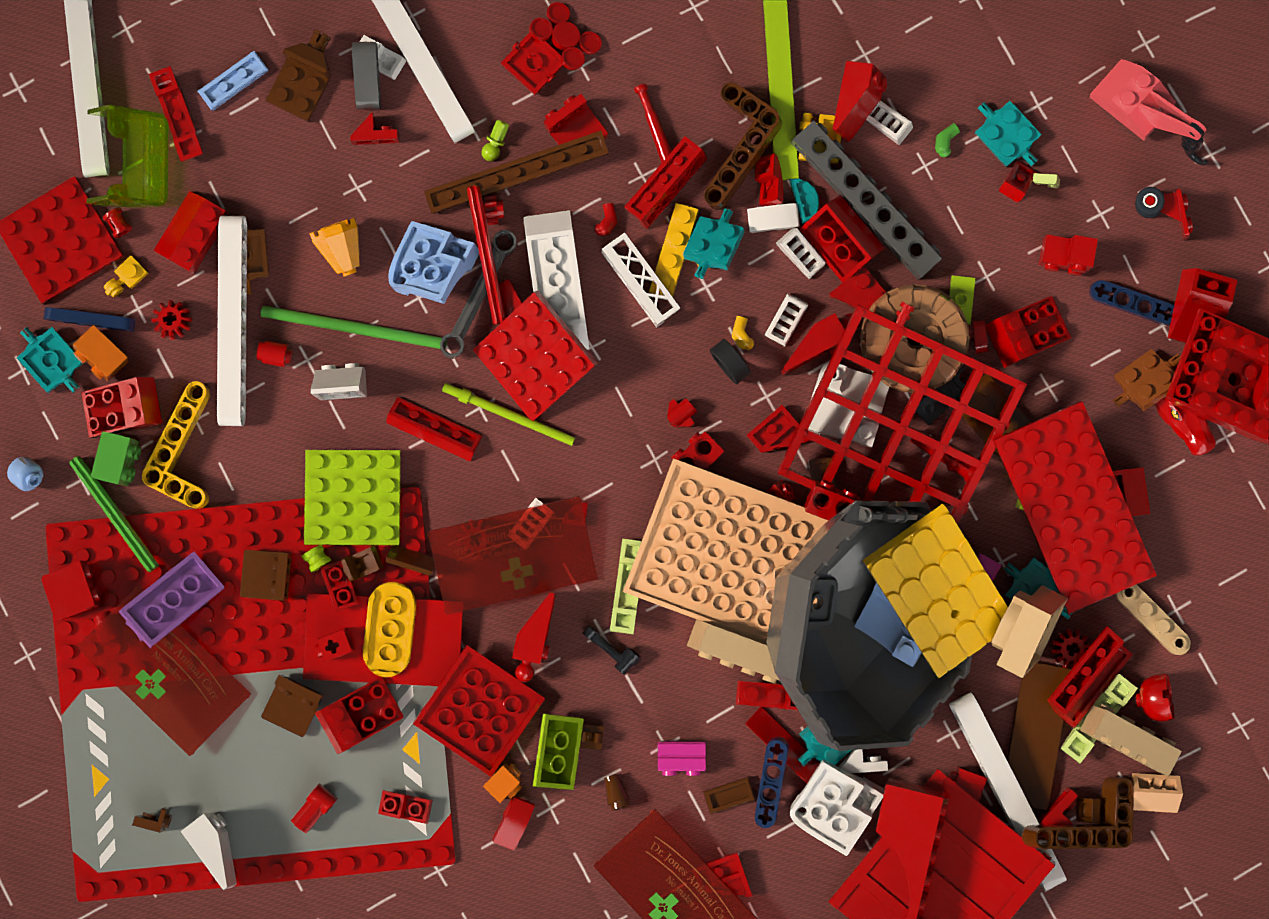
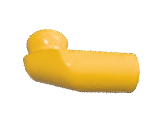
[732,316,754,350]

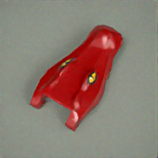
[1155,396,1216,456]

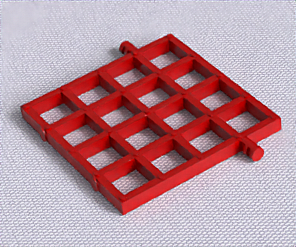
[777,301,1027,525]

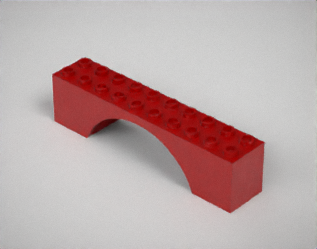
[876,778,949,919]

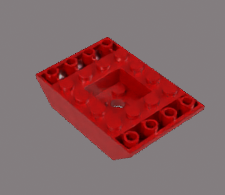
[1166,308,1269,445]

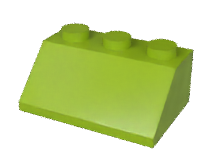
[533,713,584,790]

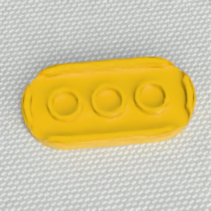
[363,582,416,677]

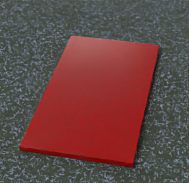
[302,593,464,686]

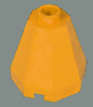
[310,217,360,276]

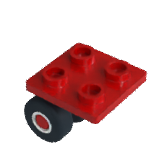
[1135,187,1193,241]

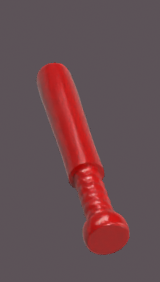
[634,84,672,163]

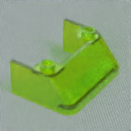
[87,105,168,207]

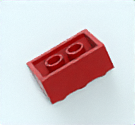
[153,191,230,275]
[799,195,885,283]

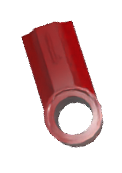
[291,783,338,833]

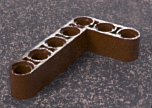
[704,82,782,210]
[1022,776,1134,849]

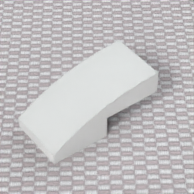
[360,35,407,80]
[747,203,800,233]

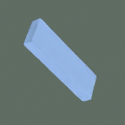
[198,51,269,111]

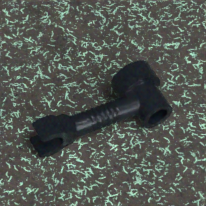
[583,625,642,675]

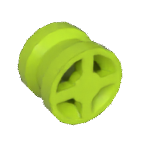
[301,544,332,573]

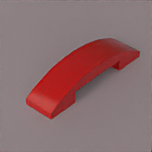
[149,66,203,162]

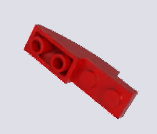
[736,680,798,710]

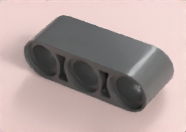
[352,41,381,109]

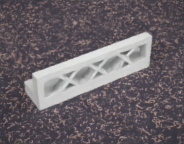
[601,233,680,328]

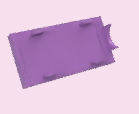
[119,552,225,648]

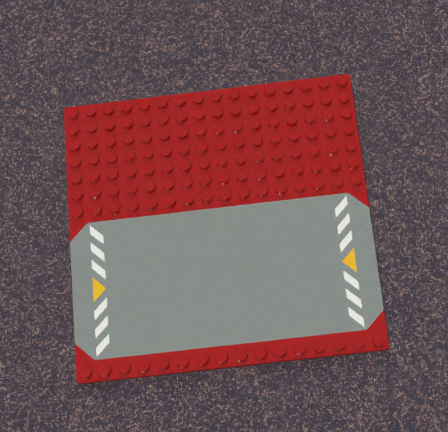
[45,487,456,902]

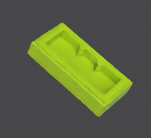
[949,275,975,325]

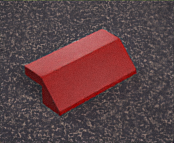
[1047,626,1133,728]

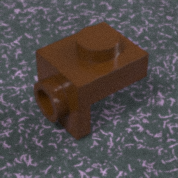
[341,546,384,581]

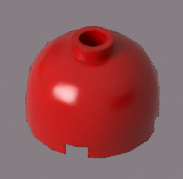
[1136,673,1175,721]

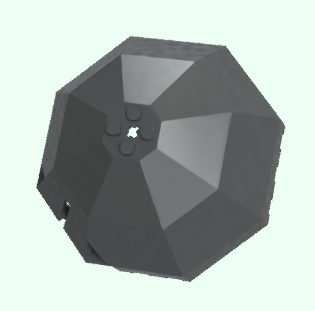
[766,500,972,751]

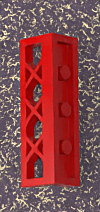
[624,136,707,229]

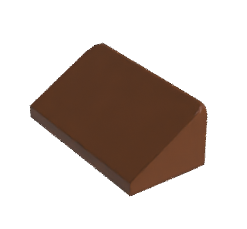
[385,545,437,576]

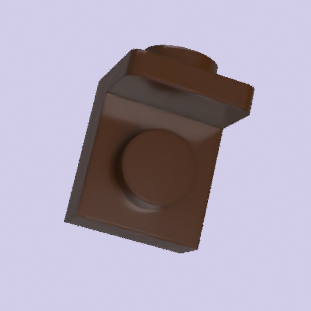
[132,807,172,833]

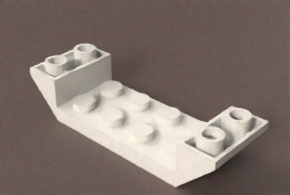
[524,210,589,349]

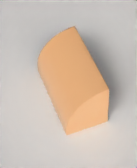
[1131,773,1183,813]

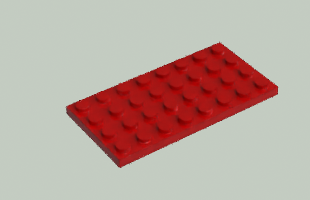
[993,401,1157,614]

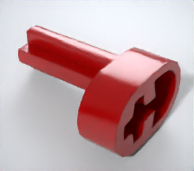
[968,320,988,353]

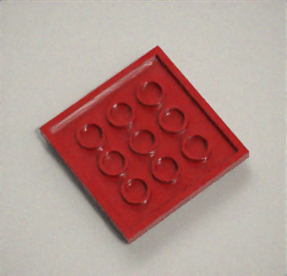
[0,176,124,305]
[473,290,598,421]
[413,645,545,777]

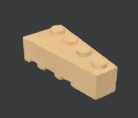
[687,619,780,684]
[1079,704,1182,777]

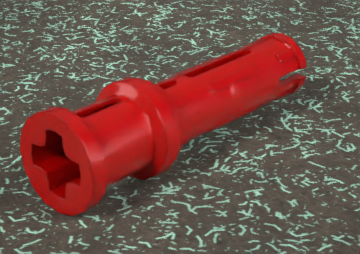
[909,429,974,482]

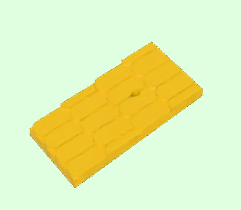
[862,504,1008,678]

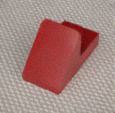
[350,112,400,145]
[999,160,1037,202]
[1037,788,1078,825]

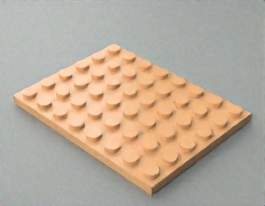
[623,458,828,645]

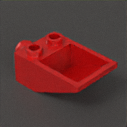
[781,313,860,376]
[512,592,556,682]

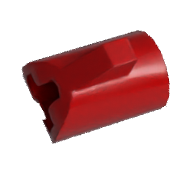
[667,398,697,428]

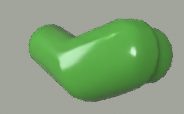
[935,123,960,157]

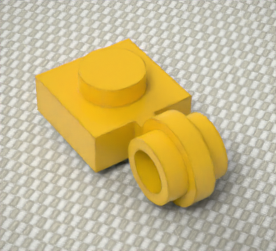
[104,256,149,298]

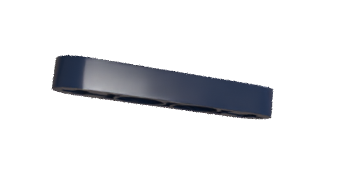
[1089,280,1174,326]
[43,307,136,332]
[755,737,789,828]

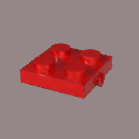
[501,32,563,96]

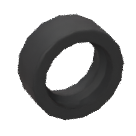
[710,339,751,385]

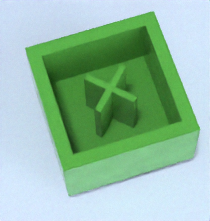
[90,431,141,487]

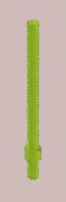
[442,383,575,446]

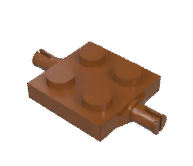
[217,215,270,295]
[1112,349,1181,412]

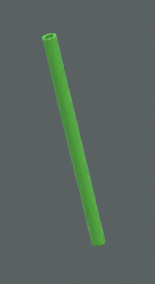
[261,305,448,349]

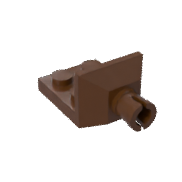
[266,29,331,123]

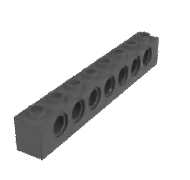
[791,120,942,280]

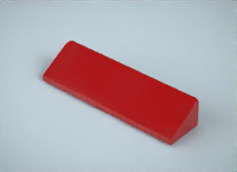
[386,397,483,461]
[744,707,820,784]

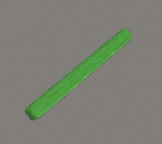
[69,456,159,572]

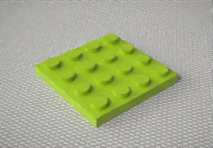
[304,450,401,545]

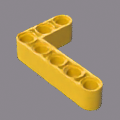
[142,381,210,509]

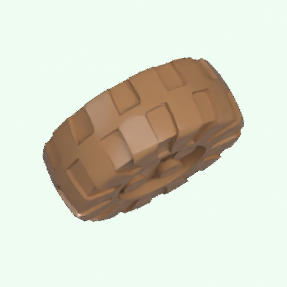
[860,284,970,393]

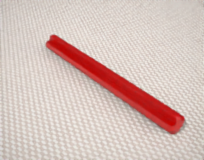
[467,185,505,325]

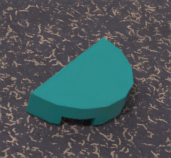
[789,179,819,225]

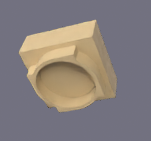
[991,585,1068,678]

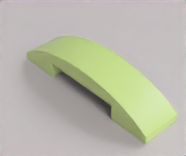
[610,539,641,634]
[1060,674,1138,763]

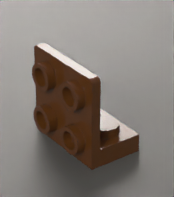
[240,550,292,601]
[261,674,324,737]

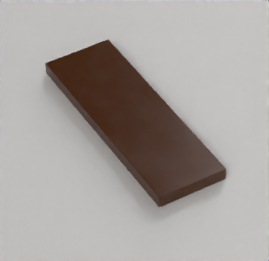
[1007,663,1072,810]

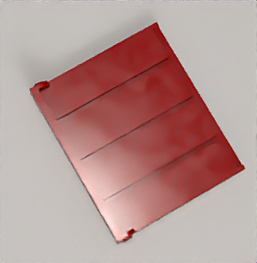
[828,768,1055,919]

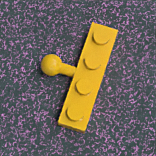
[649,203,710,297]

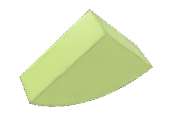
[1033,173,1060,188]

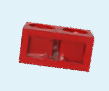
[671,431,725,470]
[804,480,860,520]

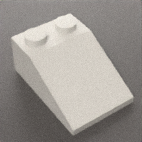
[311,363,367,400]
[181,812,237,890]

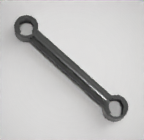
[440,230,516,359]

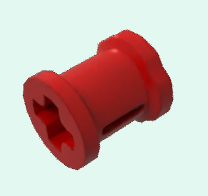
[102,207,132,238]

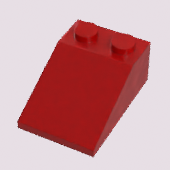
[832,61,887,142]

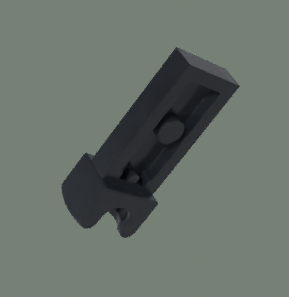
[915,366,966,426]

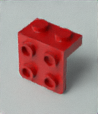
[543,94,608,145]
[41,560,101,620]

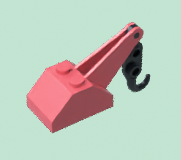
[1090,59,1208,166]

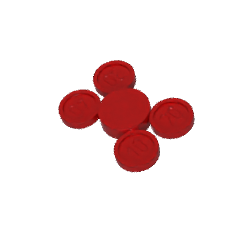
[529,2,602,70]

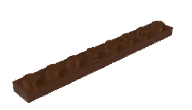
[424,131,609,214]

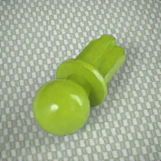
[481,120,509,162]

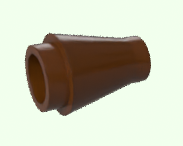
[604,774,630,811]

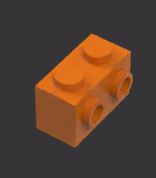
[73,325,128,382]
[483,763,522,803]

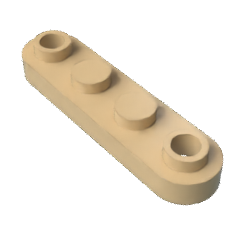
[1115,584,1191,655]

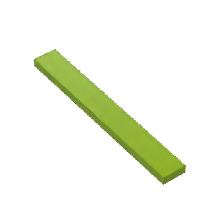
[763,0,799,181]

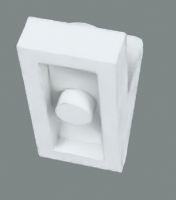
[839,749,888,773]

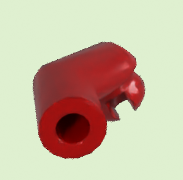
[595,203,617,236]

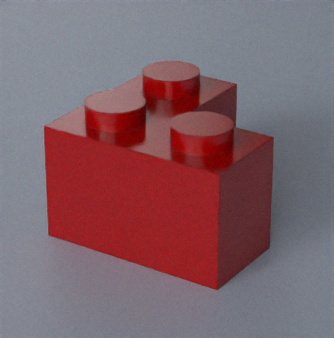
[1039,234,1098,276]

